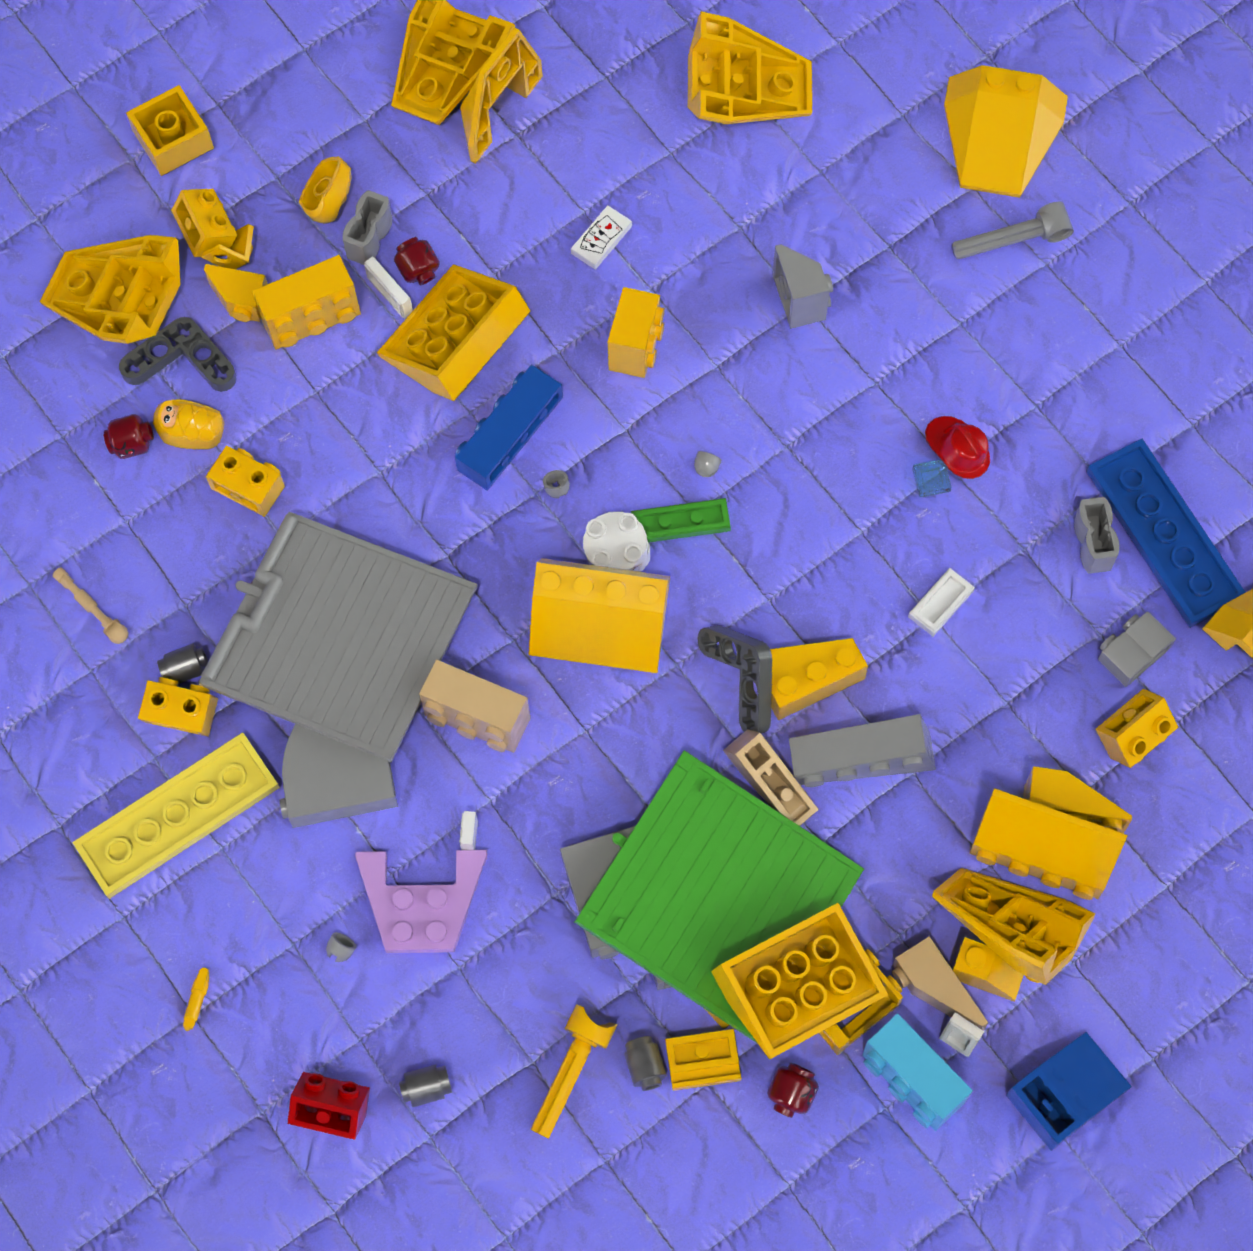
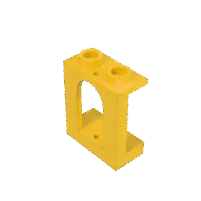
[819,949,903,1055]

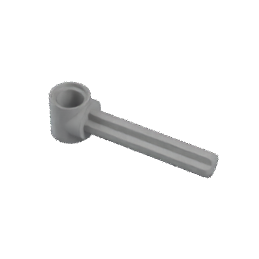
[952,202,1074,259]

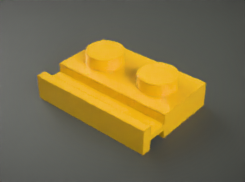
[665,1029,742,1091]

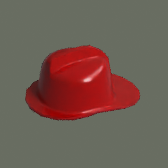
[925,416,990,479]

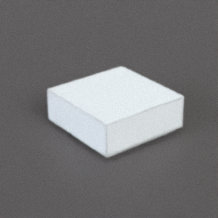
[459,811,478,850]
[939,1012,985,1057]

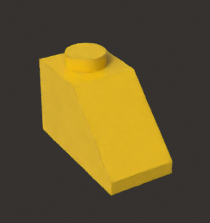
[204,264,268,322]
[952,937,1024,1002]

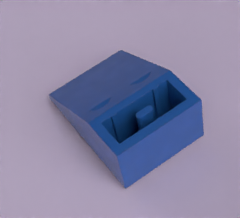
[1006,1032,1132,1151]

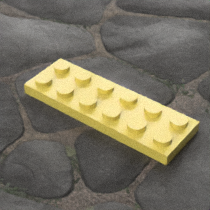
[72,732,280,899]

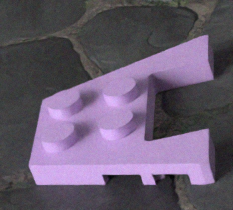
[355,850,487,953]

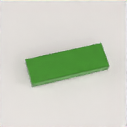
[631,498,731,542]

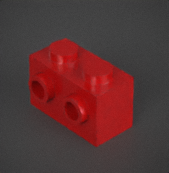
[287,1072,370,1140]

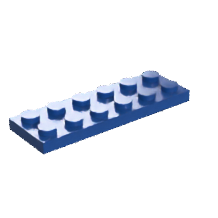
[1086,438,1246,628]

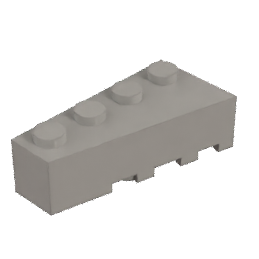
[789,714,936,787]

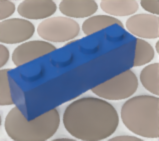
[455,364,563,491]

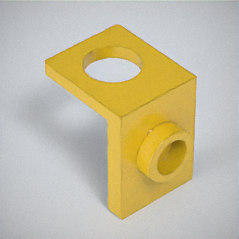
[201,224,254,269]

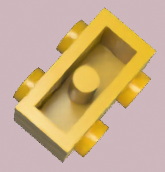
[171,189,237,257]
[206,446,285,517]
[138,677,218,737]
[1095,688,1179,768]

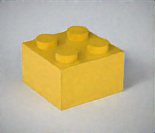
[126,85,214,176]
[607,287,665,378]

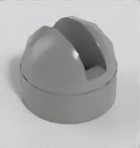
[694,451,722,477]
[543,470,570,498]
[326,932,356,962]

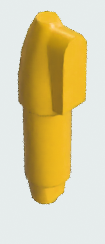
[183,968,209,1031]

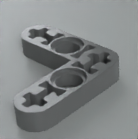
[119,317,236,392]
[697,625,772,734]

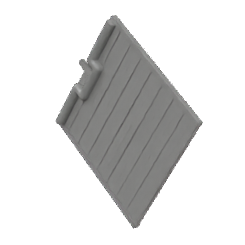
[199,512,477,762]

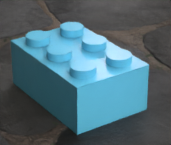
[862,1013,973,1131]

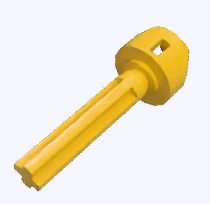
[530,1004,617,1139]

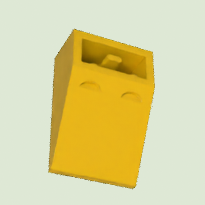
[1023,766,1132,834]

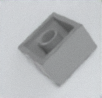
[773,244,833,329]

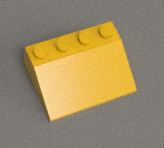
[377,264,530,401]
[528,558,670,673]
[969,788,1127,900]
[711,903,888,1060]

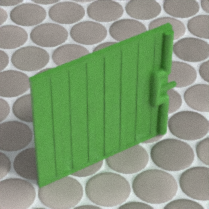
[574,750,864,1043]

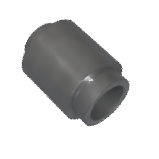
[157,644,208,684]
[624,1036,667,1091]
[399,1065,452,1107]

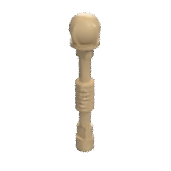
[52,567,128,644]

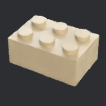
[419,660,531,753]

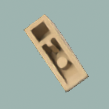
[723,729,819,826]
[892,936,988,1030]

